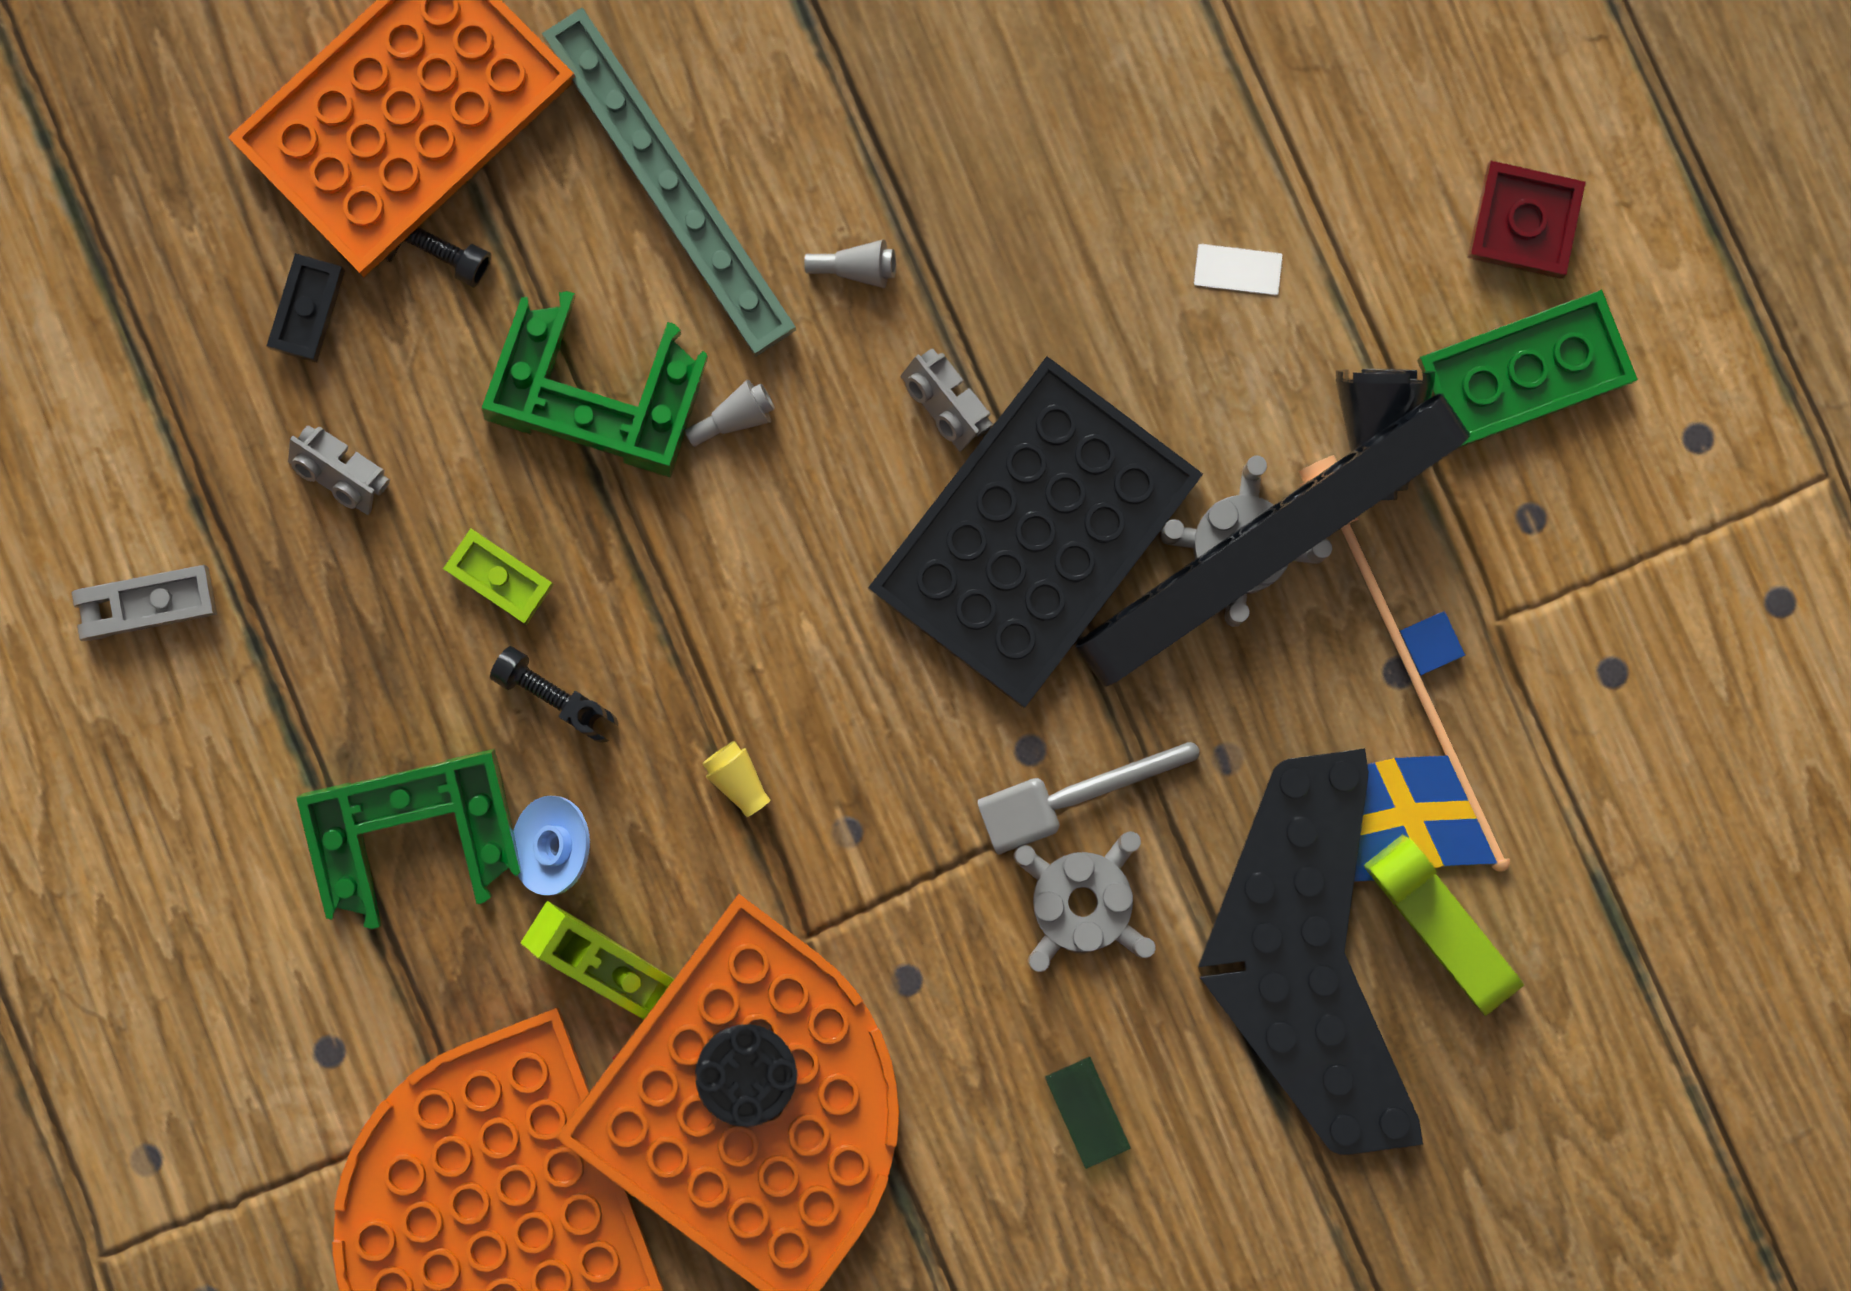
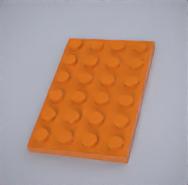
[228,0,575,278]

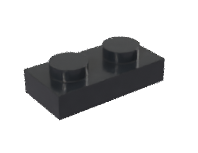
[267,253,345,363]

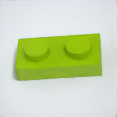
[443,528,554,625]

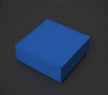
[1399,611,1465,676]

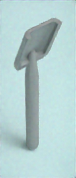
[978,742,1200,855]

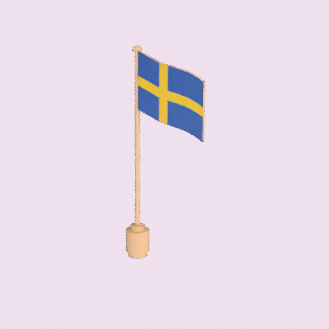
[1298,455,1510,881]

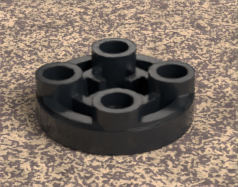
[695,1024,797,1127]

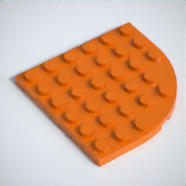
[556,894,899,1291]
[332,1007,664,1291]

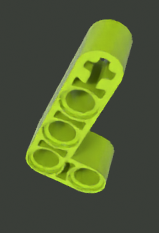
[1363,834,1525,1017]

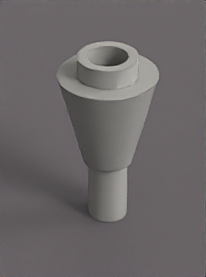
[804,239,896,288]
[685,379,775,447]

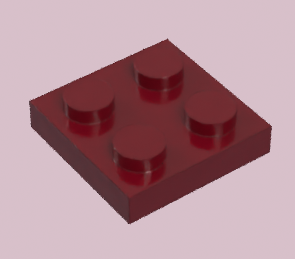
[1467,161,1586,279]

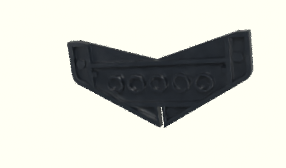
[1197,748,1423,1155]

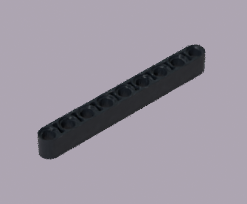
[1075,393,1470,687]

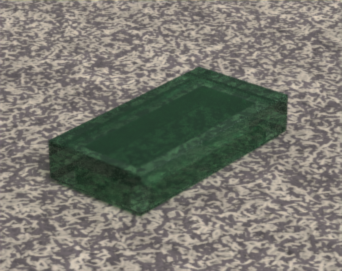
[1044,1056,1131,1169]

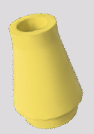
[702,741,771,817]

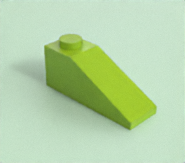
[520,900,674,1020]

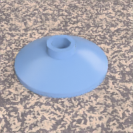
[513,796,590,895]

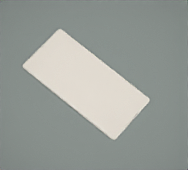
[1194,244,1282,295]

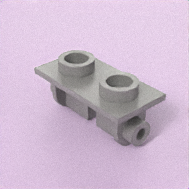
[900,348,993,452]
[288,425,390,515]

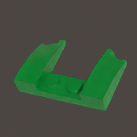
[482,291,708,478]
[296,749,521,929]

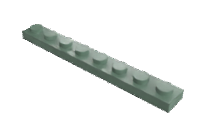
[542,7,796,357]

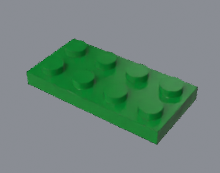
[1417,290,1638,450]

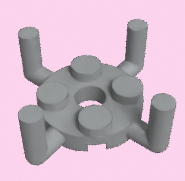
[1160,455,1332,627]
[1014,832,1155,972]

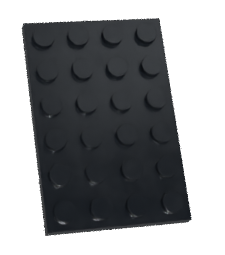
[868,356,1203,709]

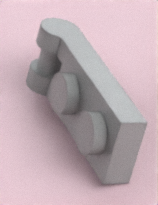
[71,565,217,641]

